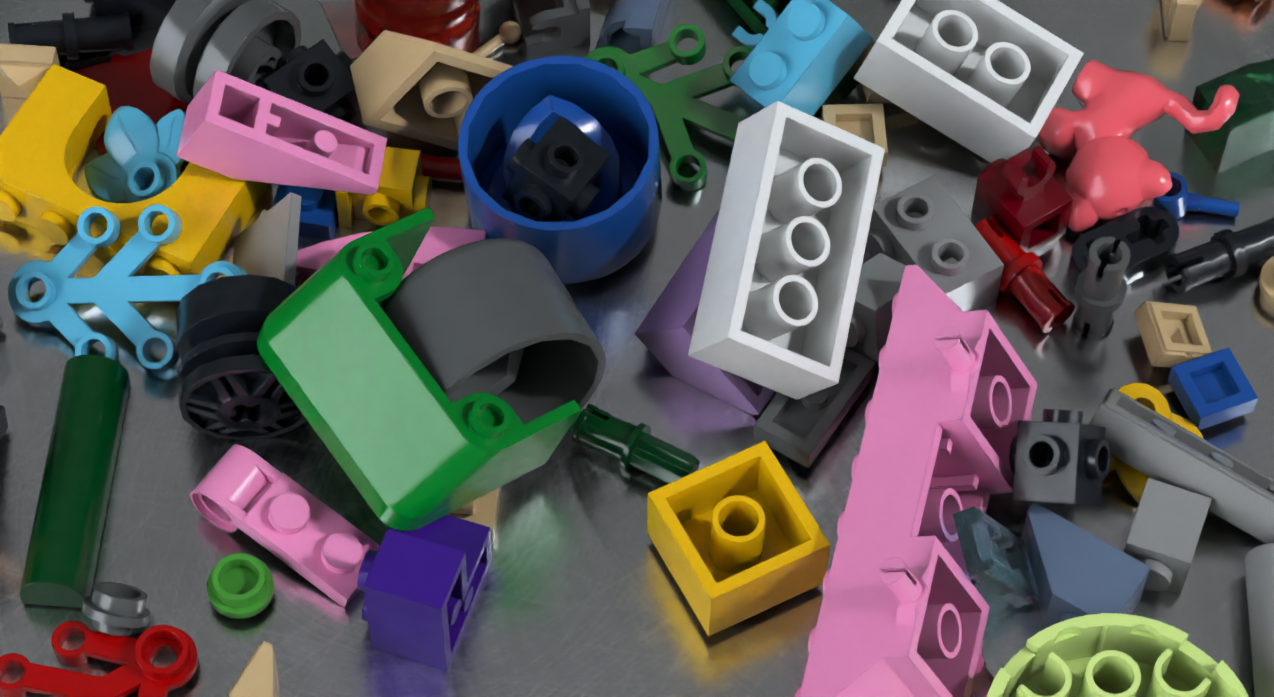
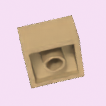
[350,30,513,151]

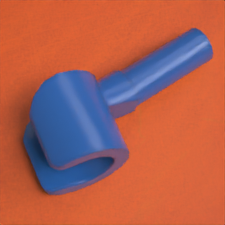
[1154,172,1240,220]

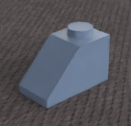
[1020,502,1151,627]

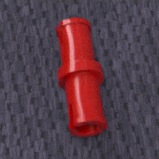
[974,215,1075,333]

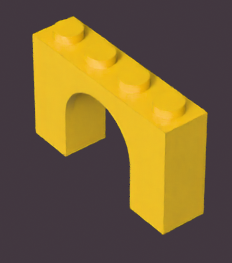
[0,64,272,276]

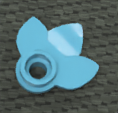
[85,106,185,203]

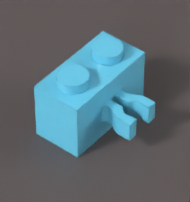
[730,0,874,116]

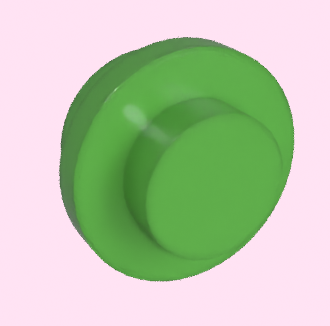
[207,553,274,619]

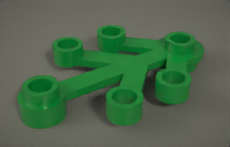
[584,24,753,191]

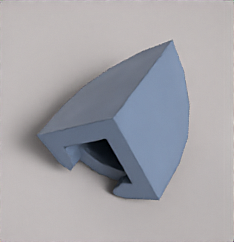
[595,0,671,54]

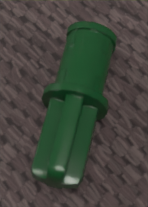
[572,404,700,484]

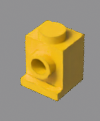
[335,146,432,229]

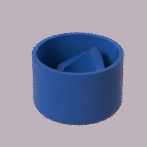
[458,56,662,285]

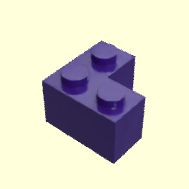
[357,515,492,671]

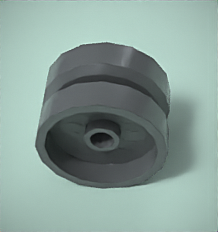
[150,0,302,104]

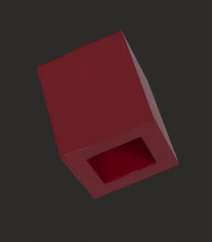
[972,145,1073,253]

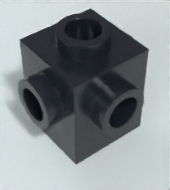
[263,39,359,123]
[502,117,611,222]
[1009,409,1111,506]

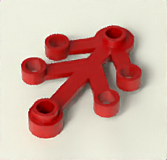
[0,620,198,697]

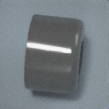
[380,238,606,424]

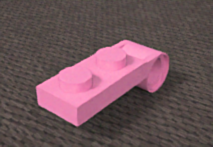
[190,444,380,608]

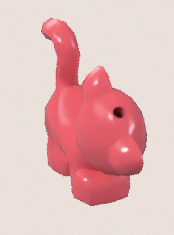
[1038,60,1240,232]

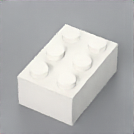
[853,0,1084,163]

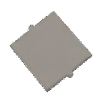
[233,192,302,285]

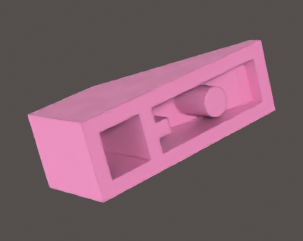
[176,69,387,195]

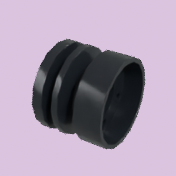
[176,274,307,440]

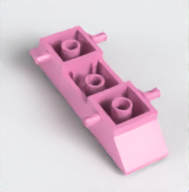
[794,264,1038,697]

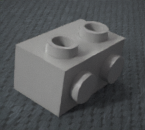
[866,175,1004,312]

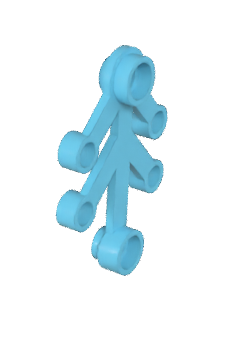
[8,204,248,372]

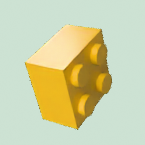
[646,441,830,637]

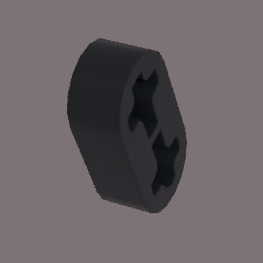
[1068,206,1179,285]

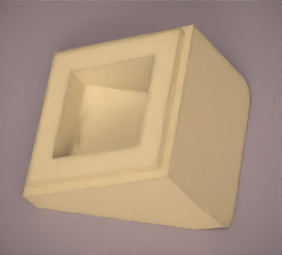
[228,641,279,697]

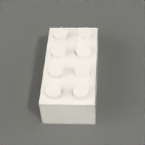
[688,101,885,400]

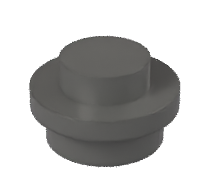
[82,582,150,636]

